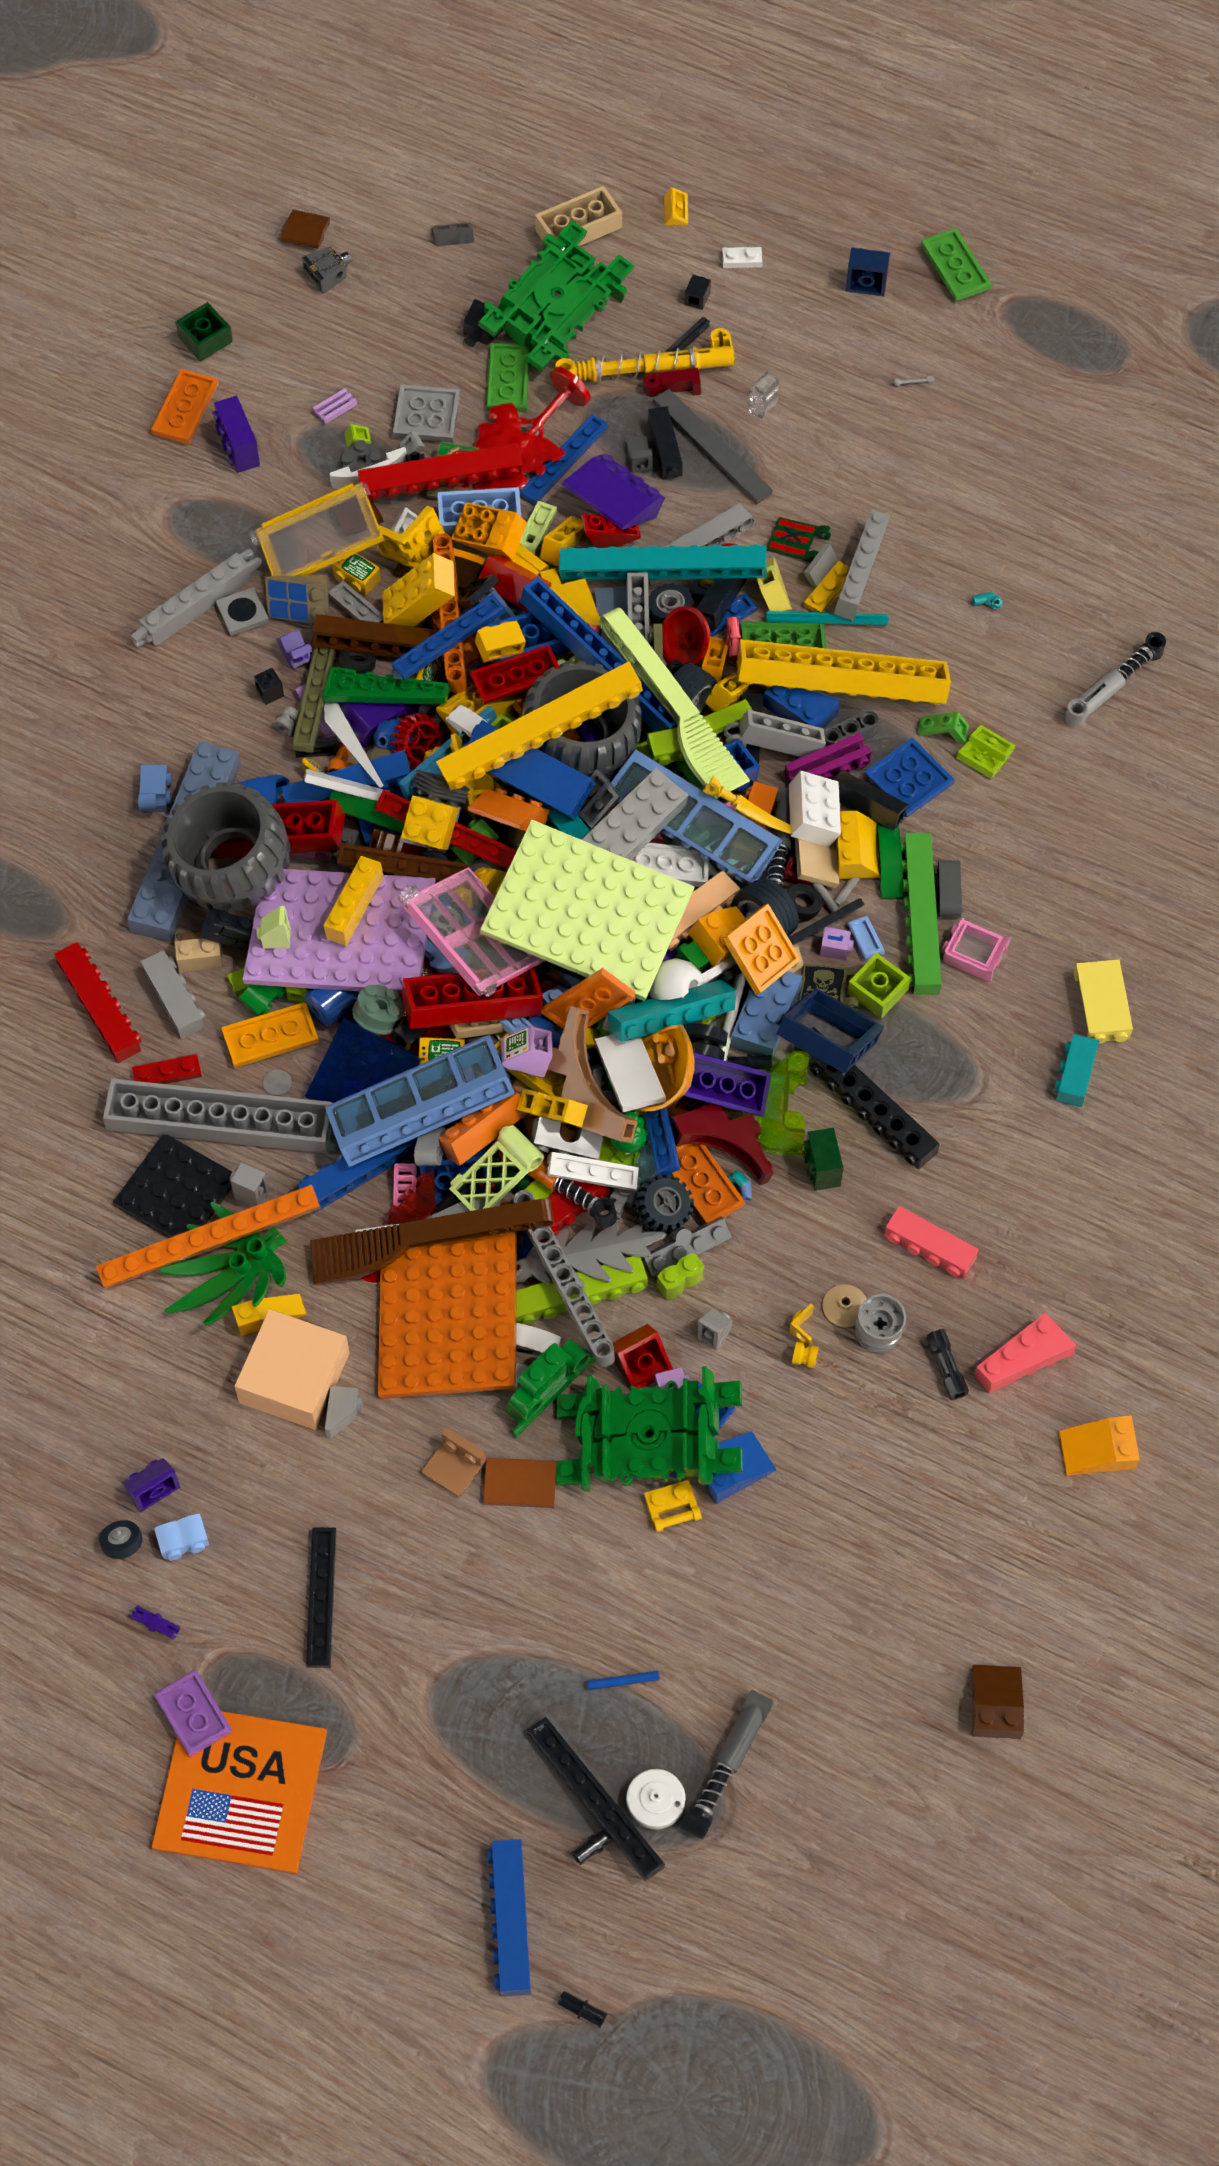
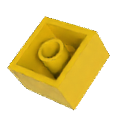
[401,795,459,850]

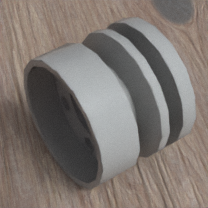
[854,1294,907,1353]

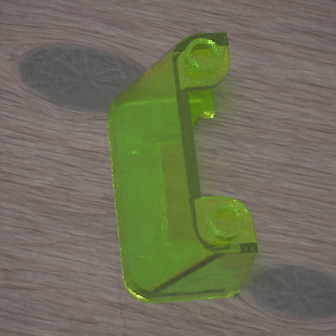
[758,1051,809,1155]

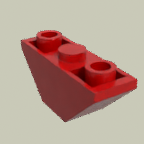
[581,514,641,548]

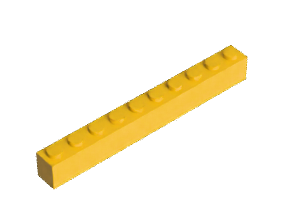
[436,661,643,790]

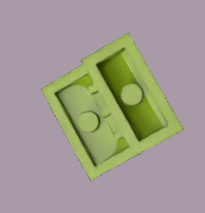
[956,725,1016,779]

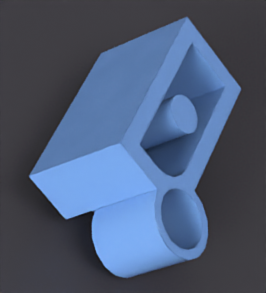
[138,765,172,813]

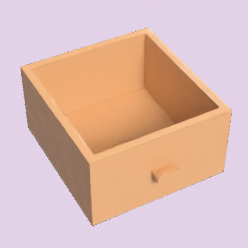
[235,1309,350,1430]

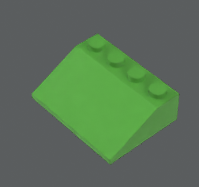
[741,622,827,649]

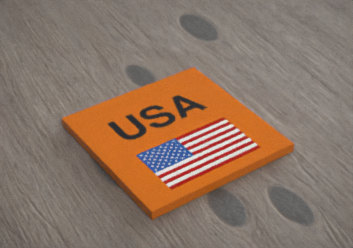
[152,1711,327,1875]

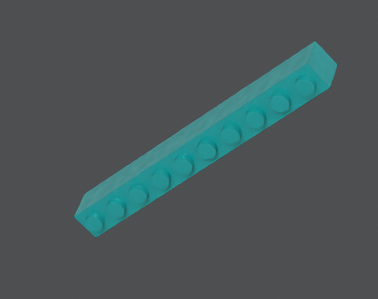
[559,544,767,581]

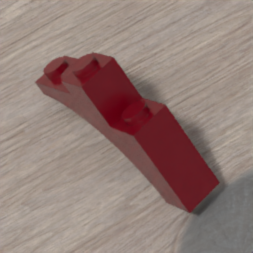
[670,1104,774,1185]

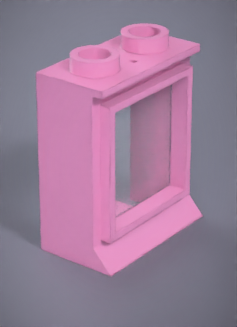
[941,917,1010,983]

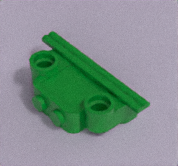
[505,1339,594,1438]

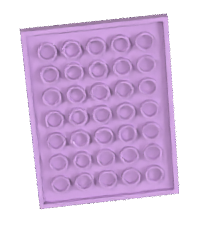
[243,869,436,994]

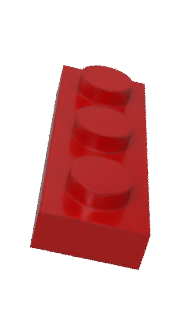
[132,1054,202,1084]

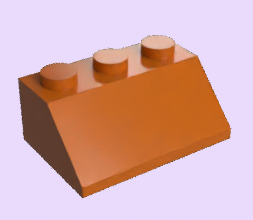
[467,787,550,831]

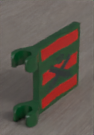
[767,517,831,563]

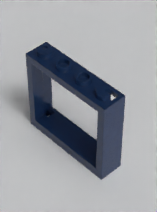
[776,988,884,1074]

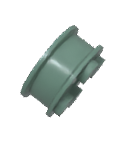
[352,985,405,1035]

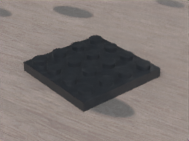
[113,1134,232,1238]

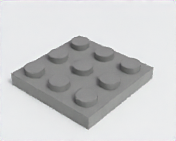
[393,385,460,443]

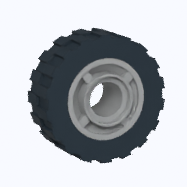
[648,583,693,624]

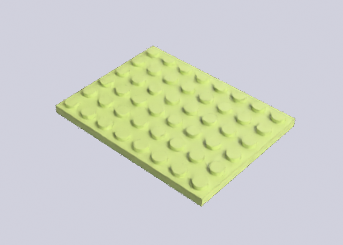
[480,820,695,1001]

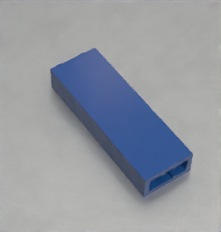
[462,720,596,821]

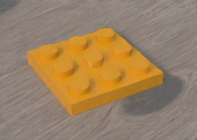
[722,904,801,995]

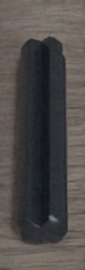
[666,317,710,352]

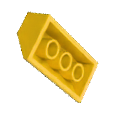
[436,684,528,734]

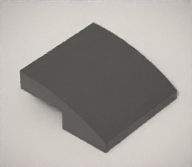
[578,769,621,829]

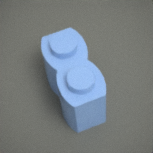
[154,1514,209,1560]

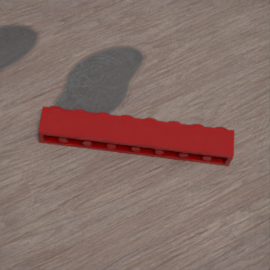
[358,443,522,502]

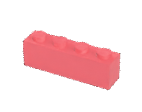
[884,1206,979,1279]

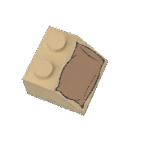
[175,930,223,973]

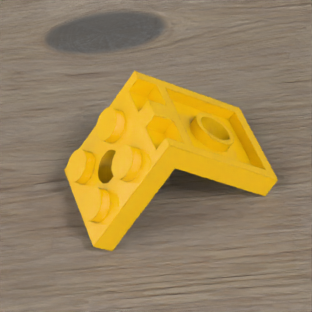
[367,506,446,569]

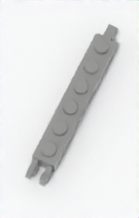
[131,549,262,648]

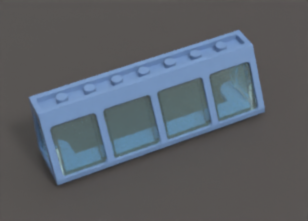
[611,750,783,885]
[325,1034,515,1167]

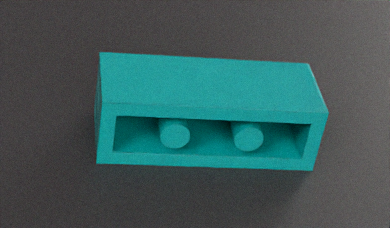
[1054,1034,1099,1107]

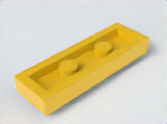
[804,561,850,612]

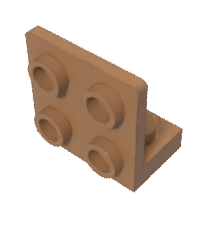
[422,1427,486,1497]

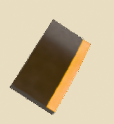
[394,548,486,591]

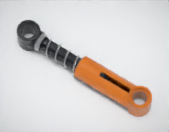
[495,1136,617,1228]

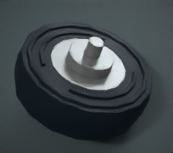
[99,1520,143,1559]

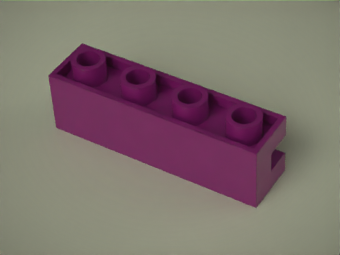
[784,732,872,783]

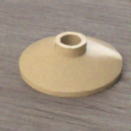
[822,1284,867,1328]

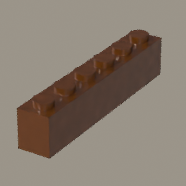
[312,614,439,658]

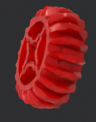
[390,713,445,770]

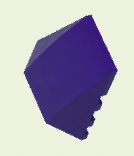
[337,673,423,749]

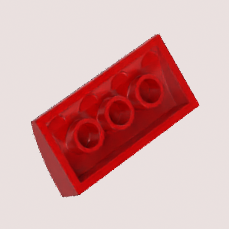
[470,644,559,705]

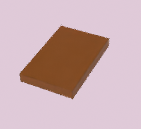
[483,1458,557,1508]

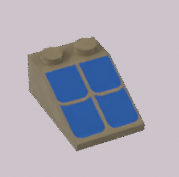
[265,574,330,623]

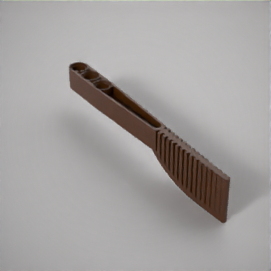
[310,1199,554,1285]

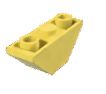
[757,557,792,611]

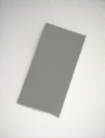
[804,544,838,588]

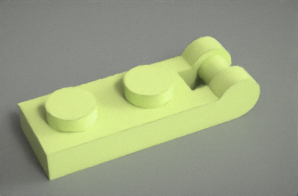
[520,501,557,555]

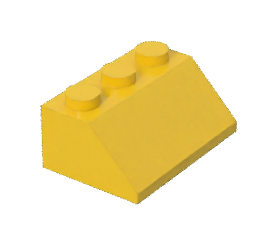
[835,811,881,879]

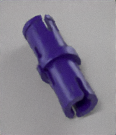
[131,1605,180,1640]

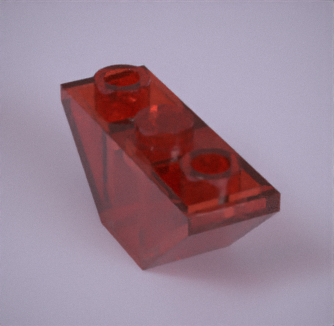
[386,1168,437,1225]

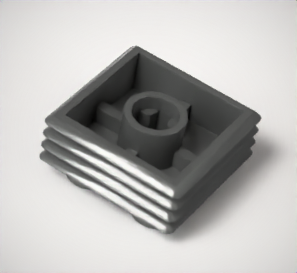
[411,770,470,806]

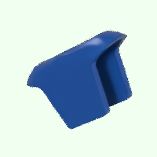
[238,774,290,804]

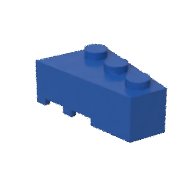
[763,685,840,729]

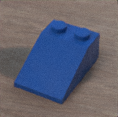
[704,1431,776,1504]

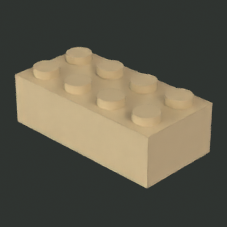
[535,186,622,246]

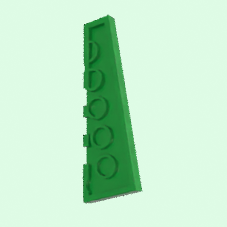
[322,667,450,704]

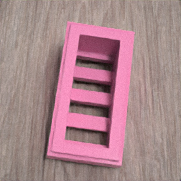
[393,1164,417,1212]

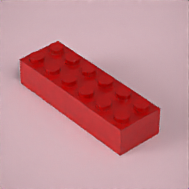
[214,800,345,858]
[401,966,543,1029]

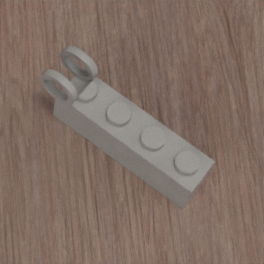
[724,709,826,757]

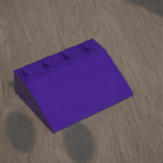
[562,453,665,530]

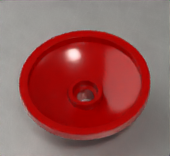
[662,606,710,665]

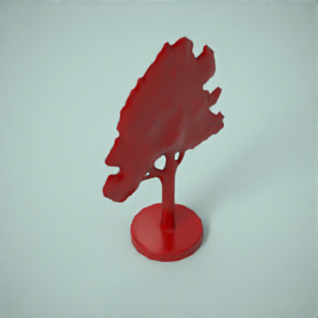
[472,366,591,490]

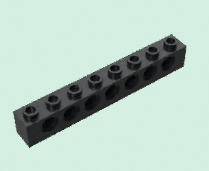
[793,1027,940,1169]

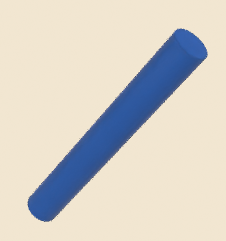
[587,1670,660,1690]

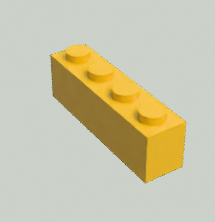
[323,856,384,946]

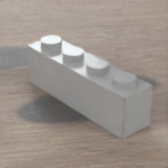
[140,950,206,1039]

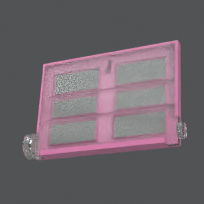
[398,867,545,997]

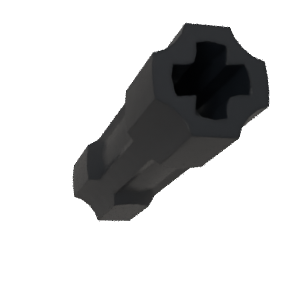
[926,1329,969,1400]

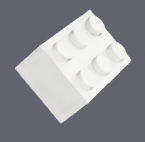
[789,771,841,847]

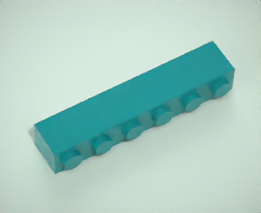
[607,979,736,1042]

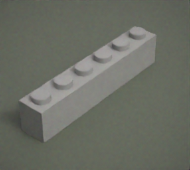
[834,509,890,620]

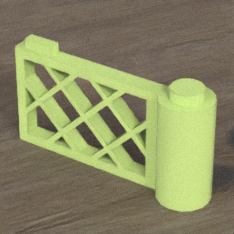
[449,1125,544,1211]

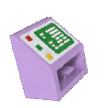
[501,1026,553,1077]

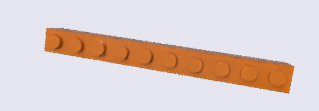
[96,1185,321,1289]

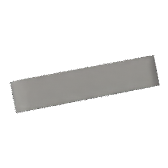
[414,1122,452,1166]

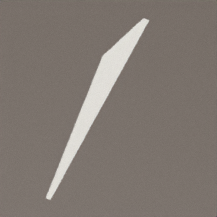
[324,702,384,787]

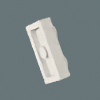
[722,247,762,268]

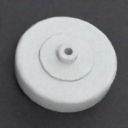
[626,1769,685,1830]

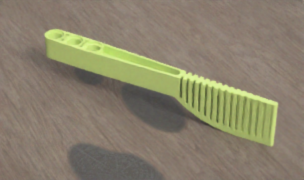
[599,608,750,799]

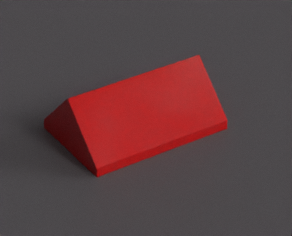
[479,555,552,613]

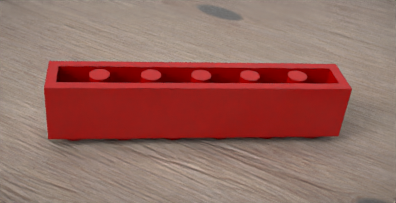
[54,942,142,1063]

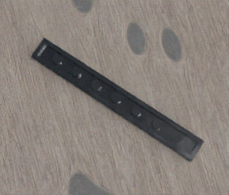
[717,898,865,982]
[526,1717,665,1882]

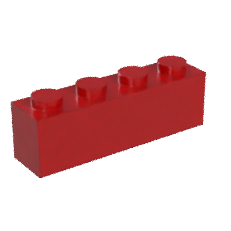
[540,1180,611,1243]

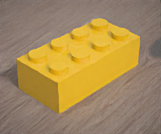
[382,553,455,627]

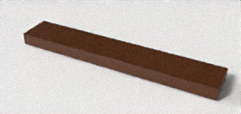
[337,843,469,881]

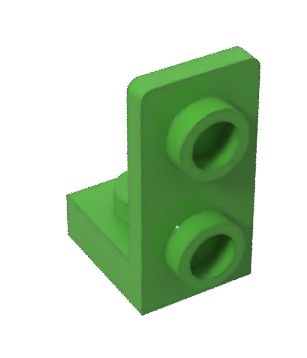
[918,711,969,744]

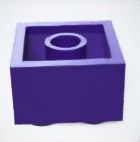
[123,1458,181,1513]

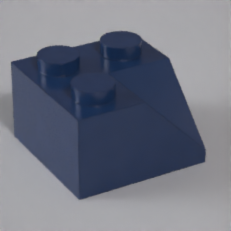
[846,247,890,297]

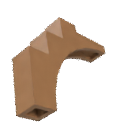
[548,1006,638,1143]

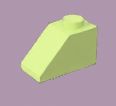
[257,906,291,949]

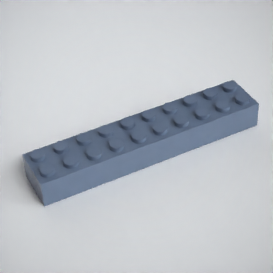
[127,741,241,943]

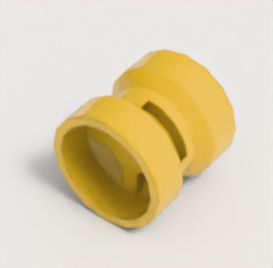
[792,1341,819,1369]

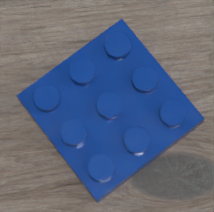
[864,737,955,818]

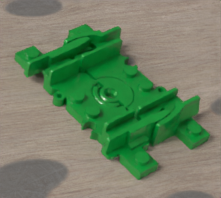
[478,220,635,372]
[556,1366,743,1492]

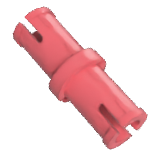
[726,617,742,661]

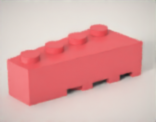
[974,1312,1077,1394]

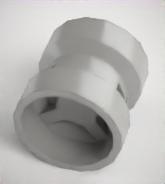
[273,706,299,736]

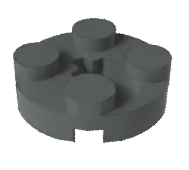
[341,440,382,472]

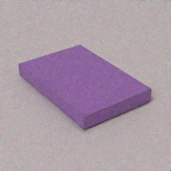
[154,1670,233,1757]

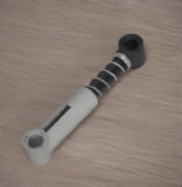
[1065,632,1166,727]

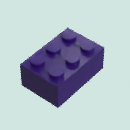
[212,396,260,473]

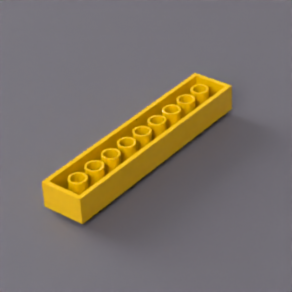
[737,639,951,705]

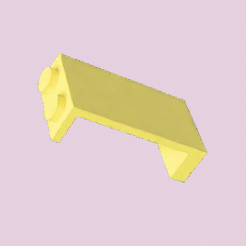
[1074,959,1133,1044]

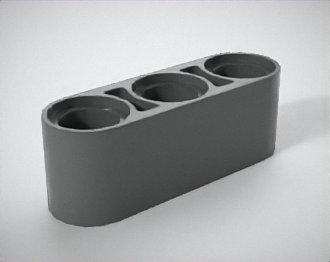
[823,711,879,748]
[937,860,962,917]

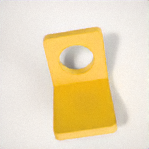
[789,1304,814,1347]

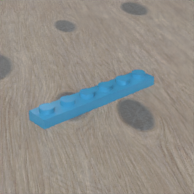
[398,706,497,801]

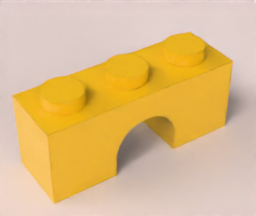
[517,1088,588,1127]

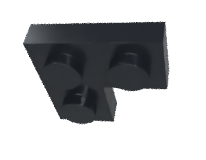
[458,574,499,609]

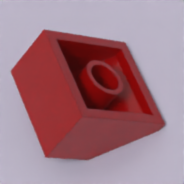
[612,1323,673,1389]

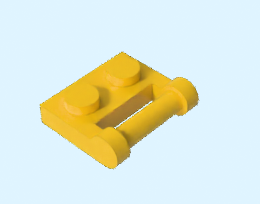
[644,1480,702,1533]

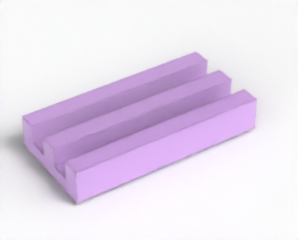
[313,388,357,424]

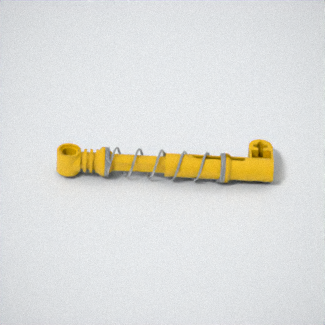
[555,328,734,382]

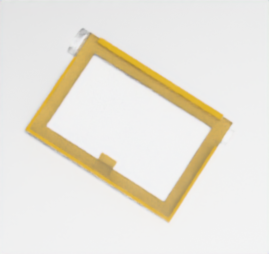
[249,482,384,577]

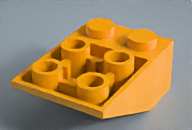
[451,502,527,560]

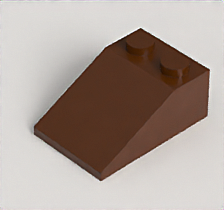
[972,1665,1024,1739]

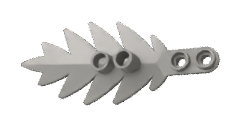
[517,1222,666,1288]

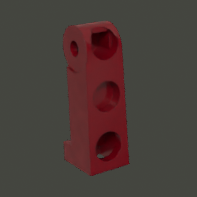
[643,368,701,397]

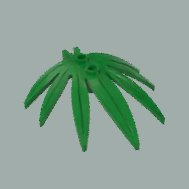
[159,1202,287,1326]

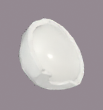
[648,958,704,1000]

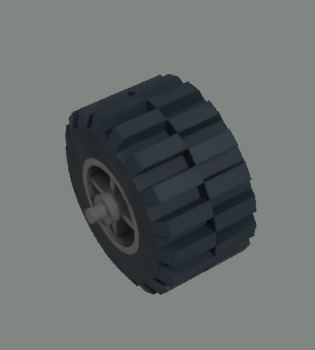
[632,1174,694,1234]

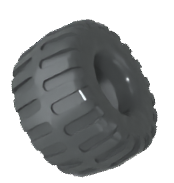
[520,661,641,781]
[161,782,291,912]

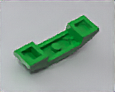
[877,823,903,900]

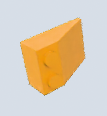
[688,906,746,967]
[1059,1416,1140,1476]

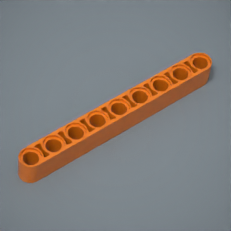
[433,533,468,694]

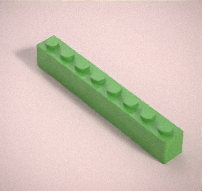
[901,833,941,995]

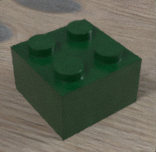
[175,302,233,361]
[802,1127,844,1191]

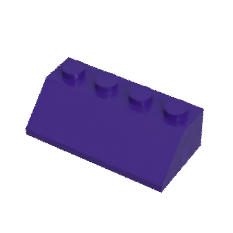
[683,1052,772,1117]

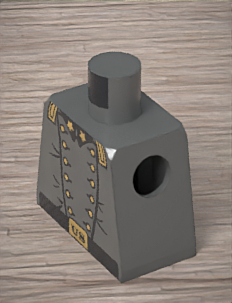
[302,247,352,294]

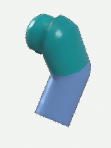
[728,1171,752,1202]

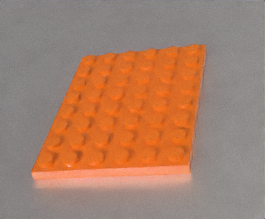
[378,1225,517,1399]

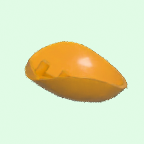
[638,1025,694,1111]

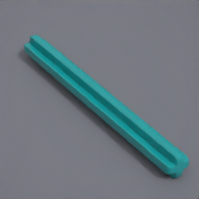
[766,611,889,625]

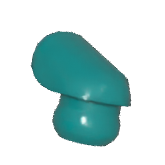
[972,592,1003,609]

